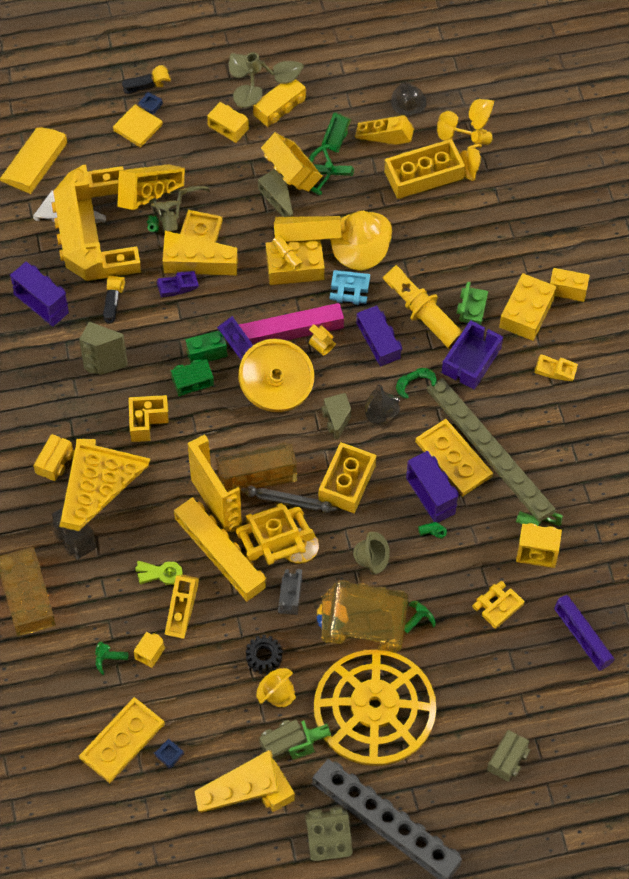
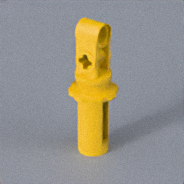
[382,265,463,349]

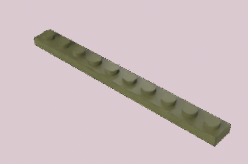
[427,378,556,523]

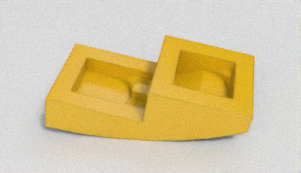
[534,354,578,381]

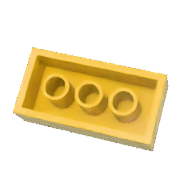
[384,139,465,199]

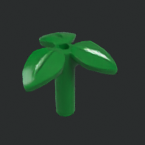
[402,601,436,634]
[95,641,129,675]

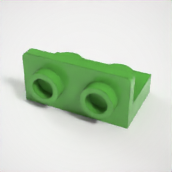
[457,282,488,325]

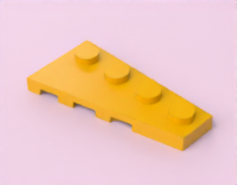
[195,750,279,813]

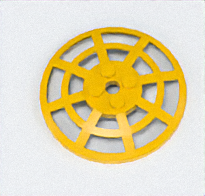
[314,649,436,766]

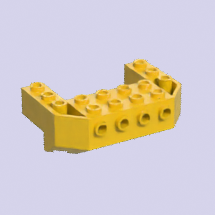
[51,165,141,281]

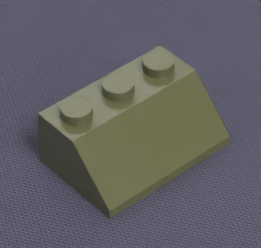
[79,322,128,375]

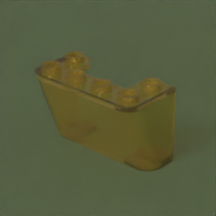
[322,580,409,653]

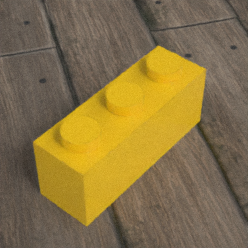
[253,79,306,127]

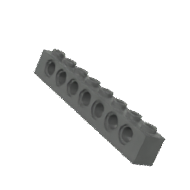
[313,759,462,879]

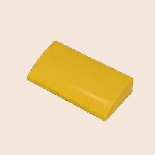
[0,128,67,194]

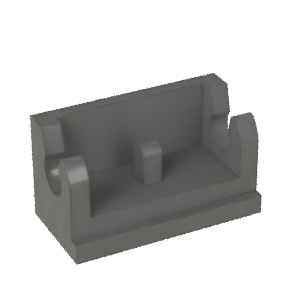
[278,569,302,615]

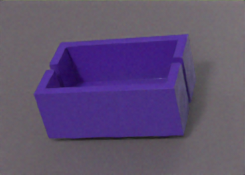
[10,261,69,327]
[442,320,503,390]
[406,451,459,523]

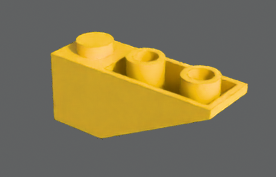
[355,115,414,145]

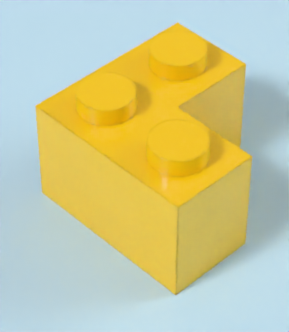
[129,395,169,442]

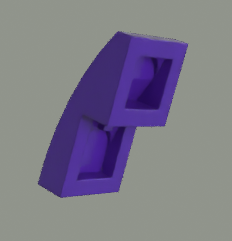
[157,271,199,297]

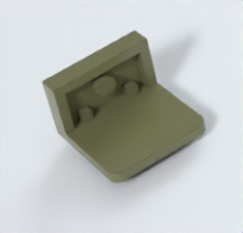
[305,807,352,861]

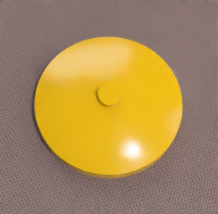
[238,339,314,412]

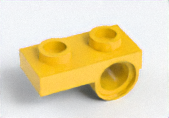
[309,324,336,356]

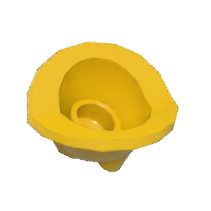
[257,668,296,707]

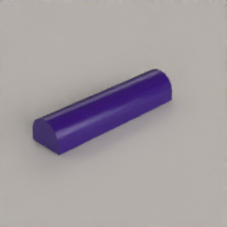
[554,595,615,671]

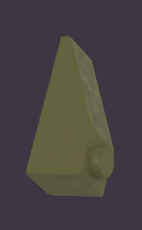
[258,169,293,217]

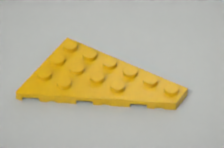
[59,441,150,531]

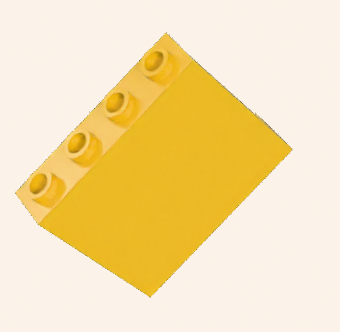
[187,435,242,533]

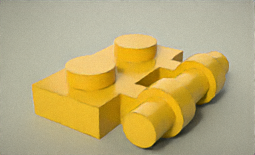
[472,581,525,629]

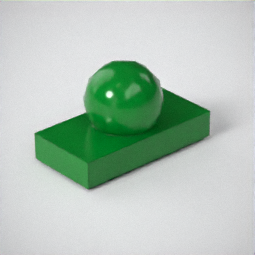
[321,112,351,152]

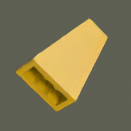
[274,216,345,242]

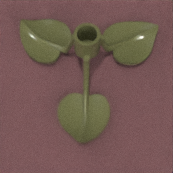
[229,52,303,108]
[149,186,210,231]

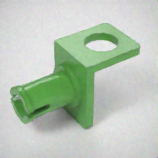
[516,511,563,526]
[289,721,331,760]

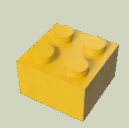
[516,523,562,568]

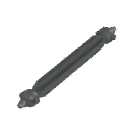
[241,486,336,513]

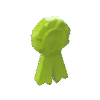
[135,561,182,585]

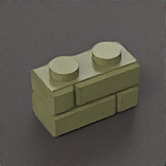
[259,719,307,762]
[487,730,530,782]

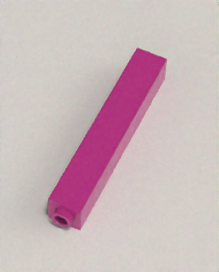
[239,303,344,345]

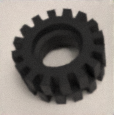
[246,635,282,674]

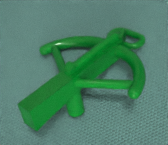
[308,144,354,195]

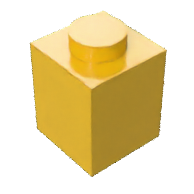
[134,632,165,668]

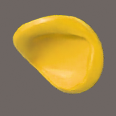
[330,211,392,271]

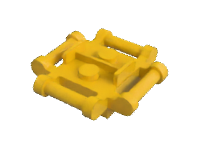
[236,503,315,565]

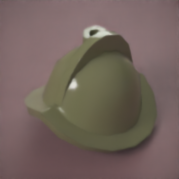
[353,532,390,575]

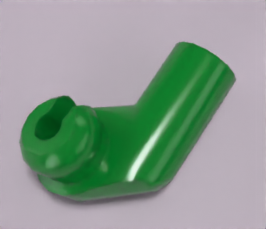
[146,215,159,232]
[418,522,447,538]

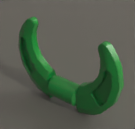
[396,368,437,399]

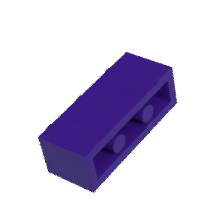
[356,306,402,366]

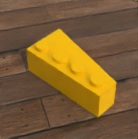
[118,165,185,210]
[163,231,238,275]

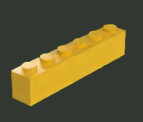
[174,497,266,602]

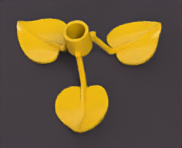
[437,99,495,181]

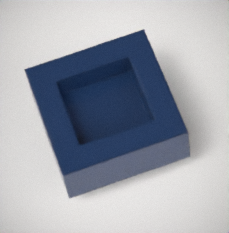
[138,92,163,115]
[154,739,184,769]

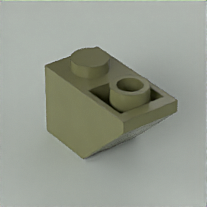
[321,393,351,440]

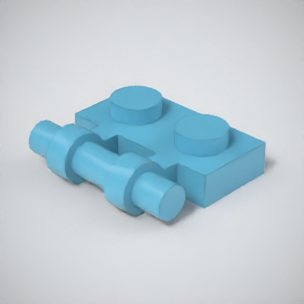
[330,270,370,305]

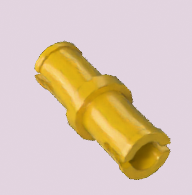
[272,236,303,270]

